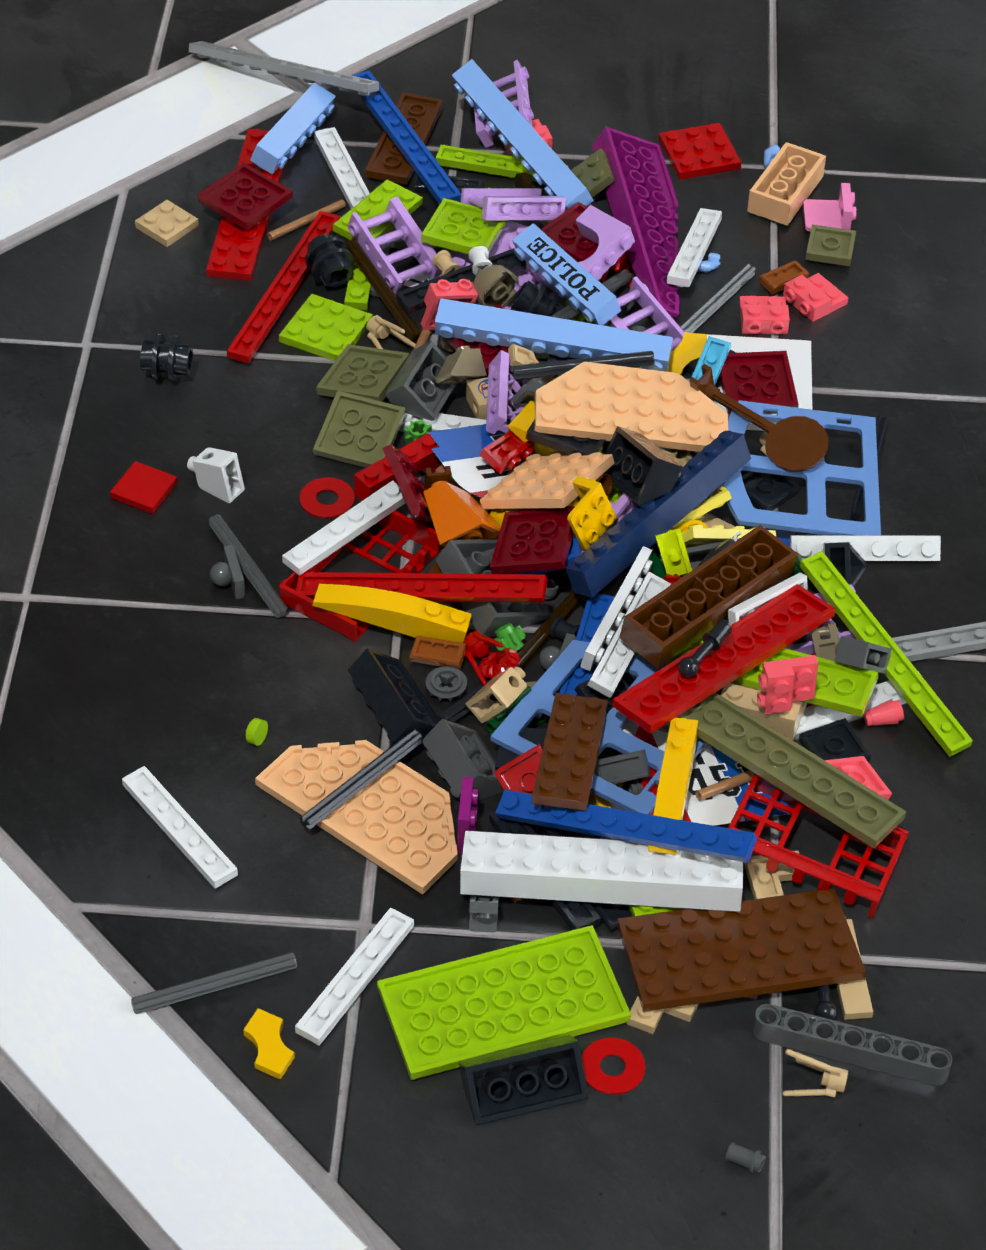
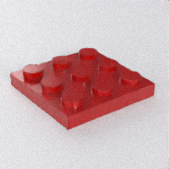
[658,123,741,180]

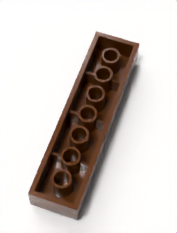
[619,525,798,669]

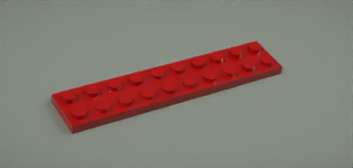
[206,129,283,281]
[613,584,835,734]

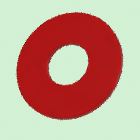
[300,477,355,519]
[581,1038,645,1095]

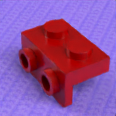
[479,431,535,474]

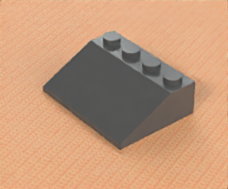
[435,539,552,637]

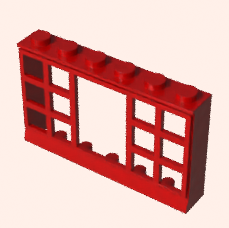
[279,511,441,642]
[728,773,909,918]

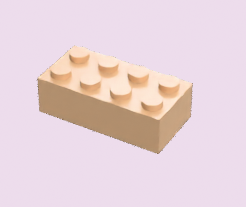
[747,142,826,226]

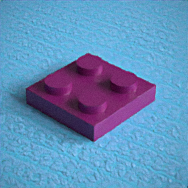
[457,777,478,854]

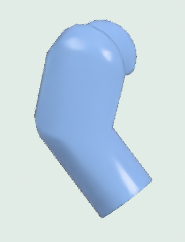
[764,144,780,168]
[697,253,721,273]

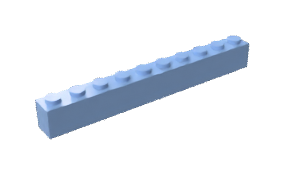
[452,59,594,211]
[435,298,673,372]

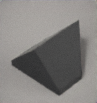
[822,542,869,587]

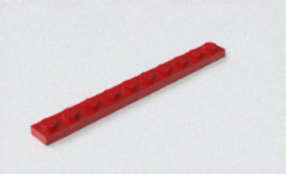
[227,211,340,364]
[296,572,547,603]

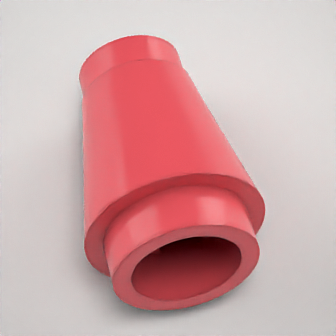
[863,699,904,727]

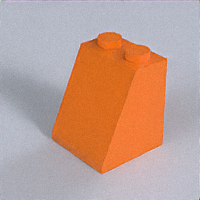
[423,481,501,547]

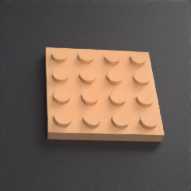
[480,452,614,509]

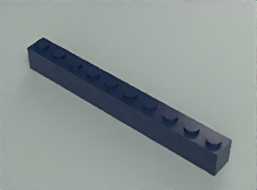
[566,430,751,597]

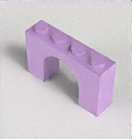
[532,205,635,299]

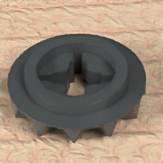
[426,666,467,702]

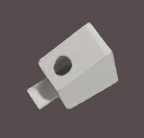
[187,447,245,503]

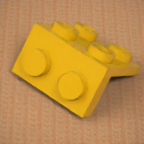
[567,476,617,550]

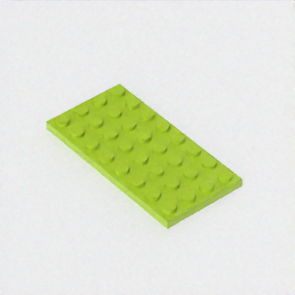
[377,925,631,1080]

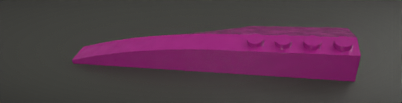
[592,126,679,317]

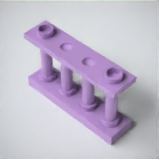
[474,60,534,148]
[461,188,566,220]
[347,196,441,295]
[603,276,686,351]

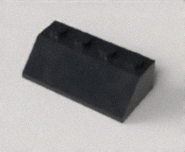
[603,426,682,505]
[348,648,440,744]
[458,1035,589,1125]

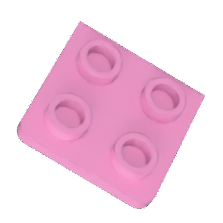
[803,183,856,231]

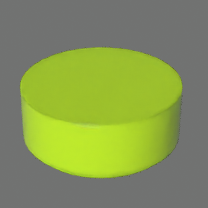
[246,718,268,746]

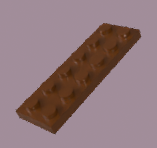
[365,92,443,185]
[532,693,608,811]

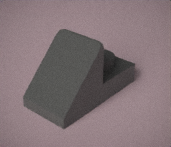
[469,895,499,932]

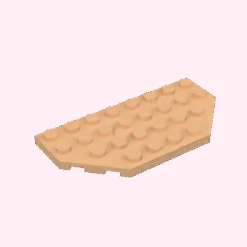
[534,362,728,452]
[255,740,458,895]

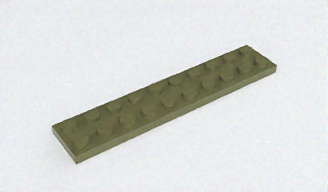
[676,692,906,848]

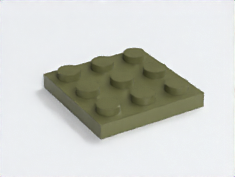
[316,344,410,402]
[313,390,406,468]

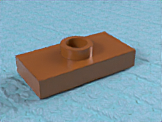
[759,260,809,295]
[410,636,467,670]

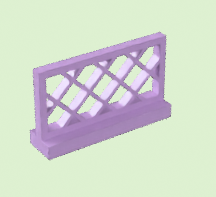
[486,350,528,438]

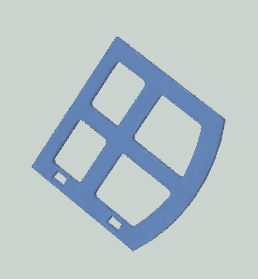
[722,400,881,535]
[490,640,707,815]

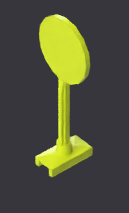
[656,528,692,576]

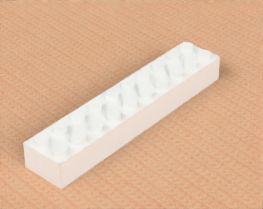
[460,831,743,912]

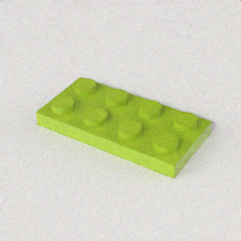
[333,180,423,240]

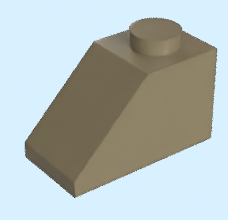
[436,346,487,384]

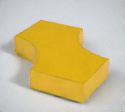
[667,332,707,375]
[244,1008,295,1080]

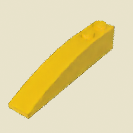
[312,584,472,643]
[648,718,698,855]

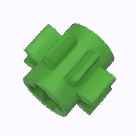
[404,419,432,445]
[494,623,526,651]

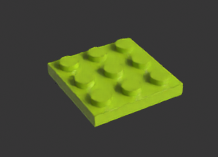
[421,198,507,254]
[279,294,373,361]

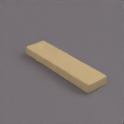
[836,919,873,1020]

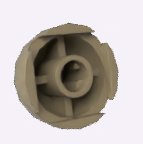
[473,265,519,307]

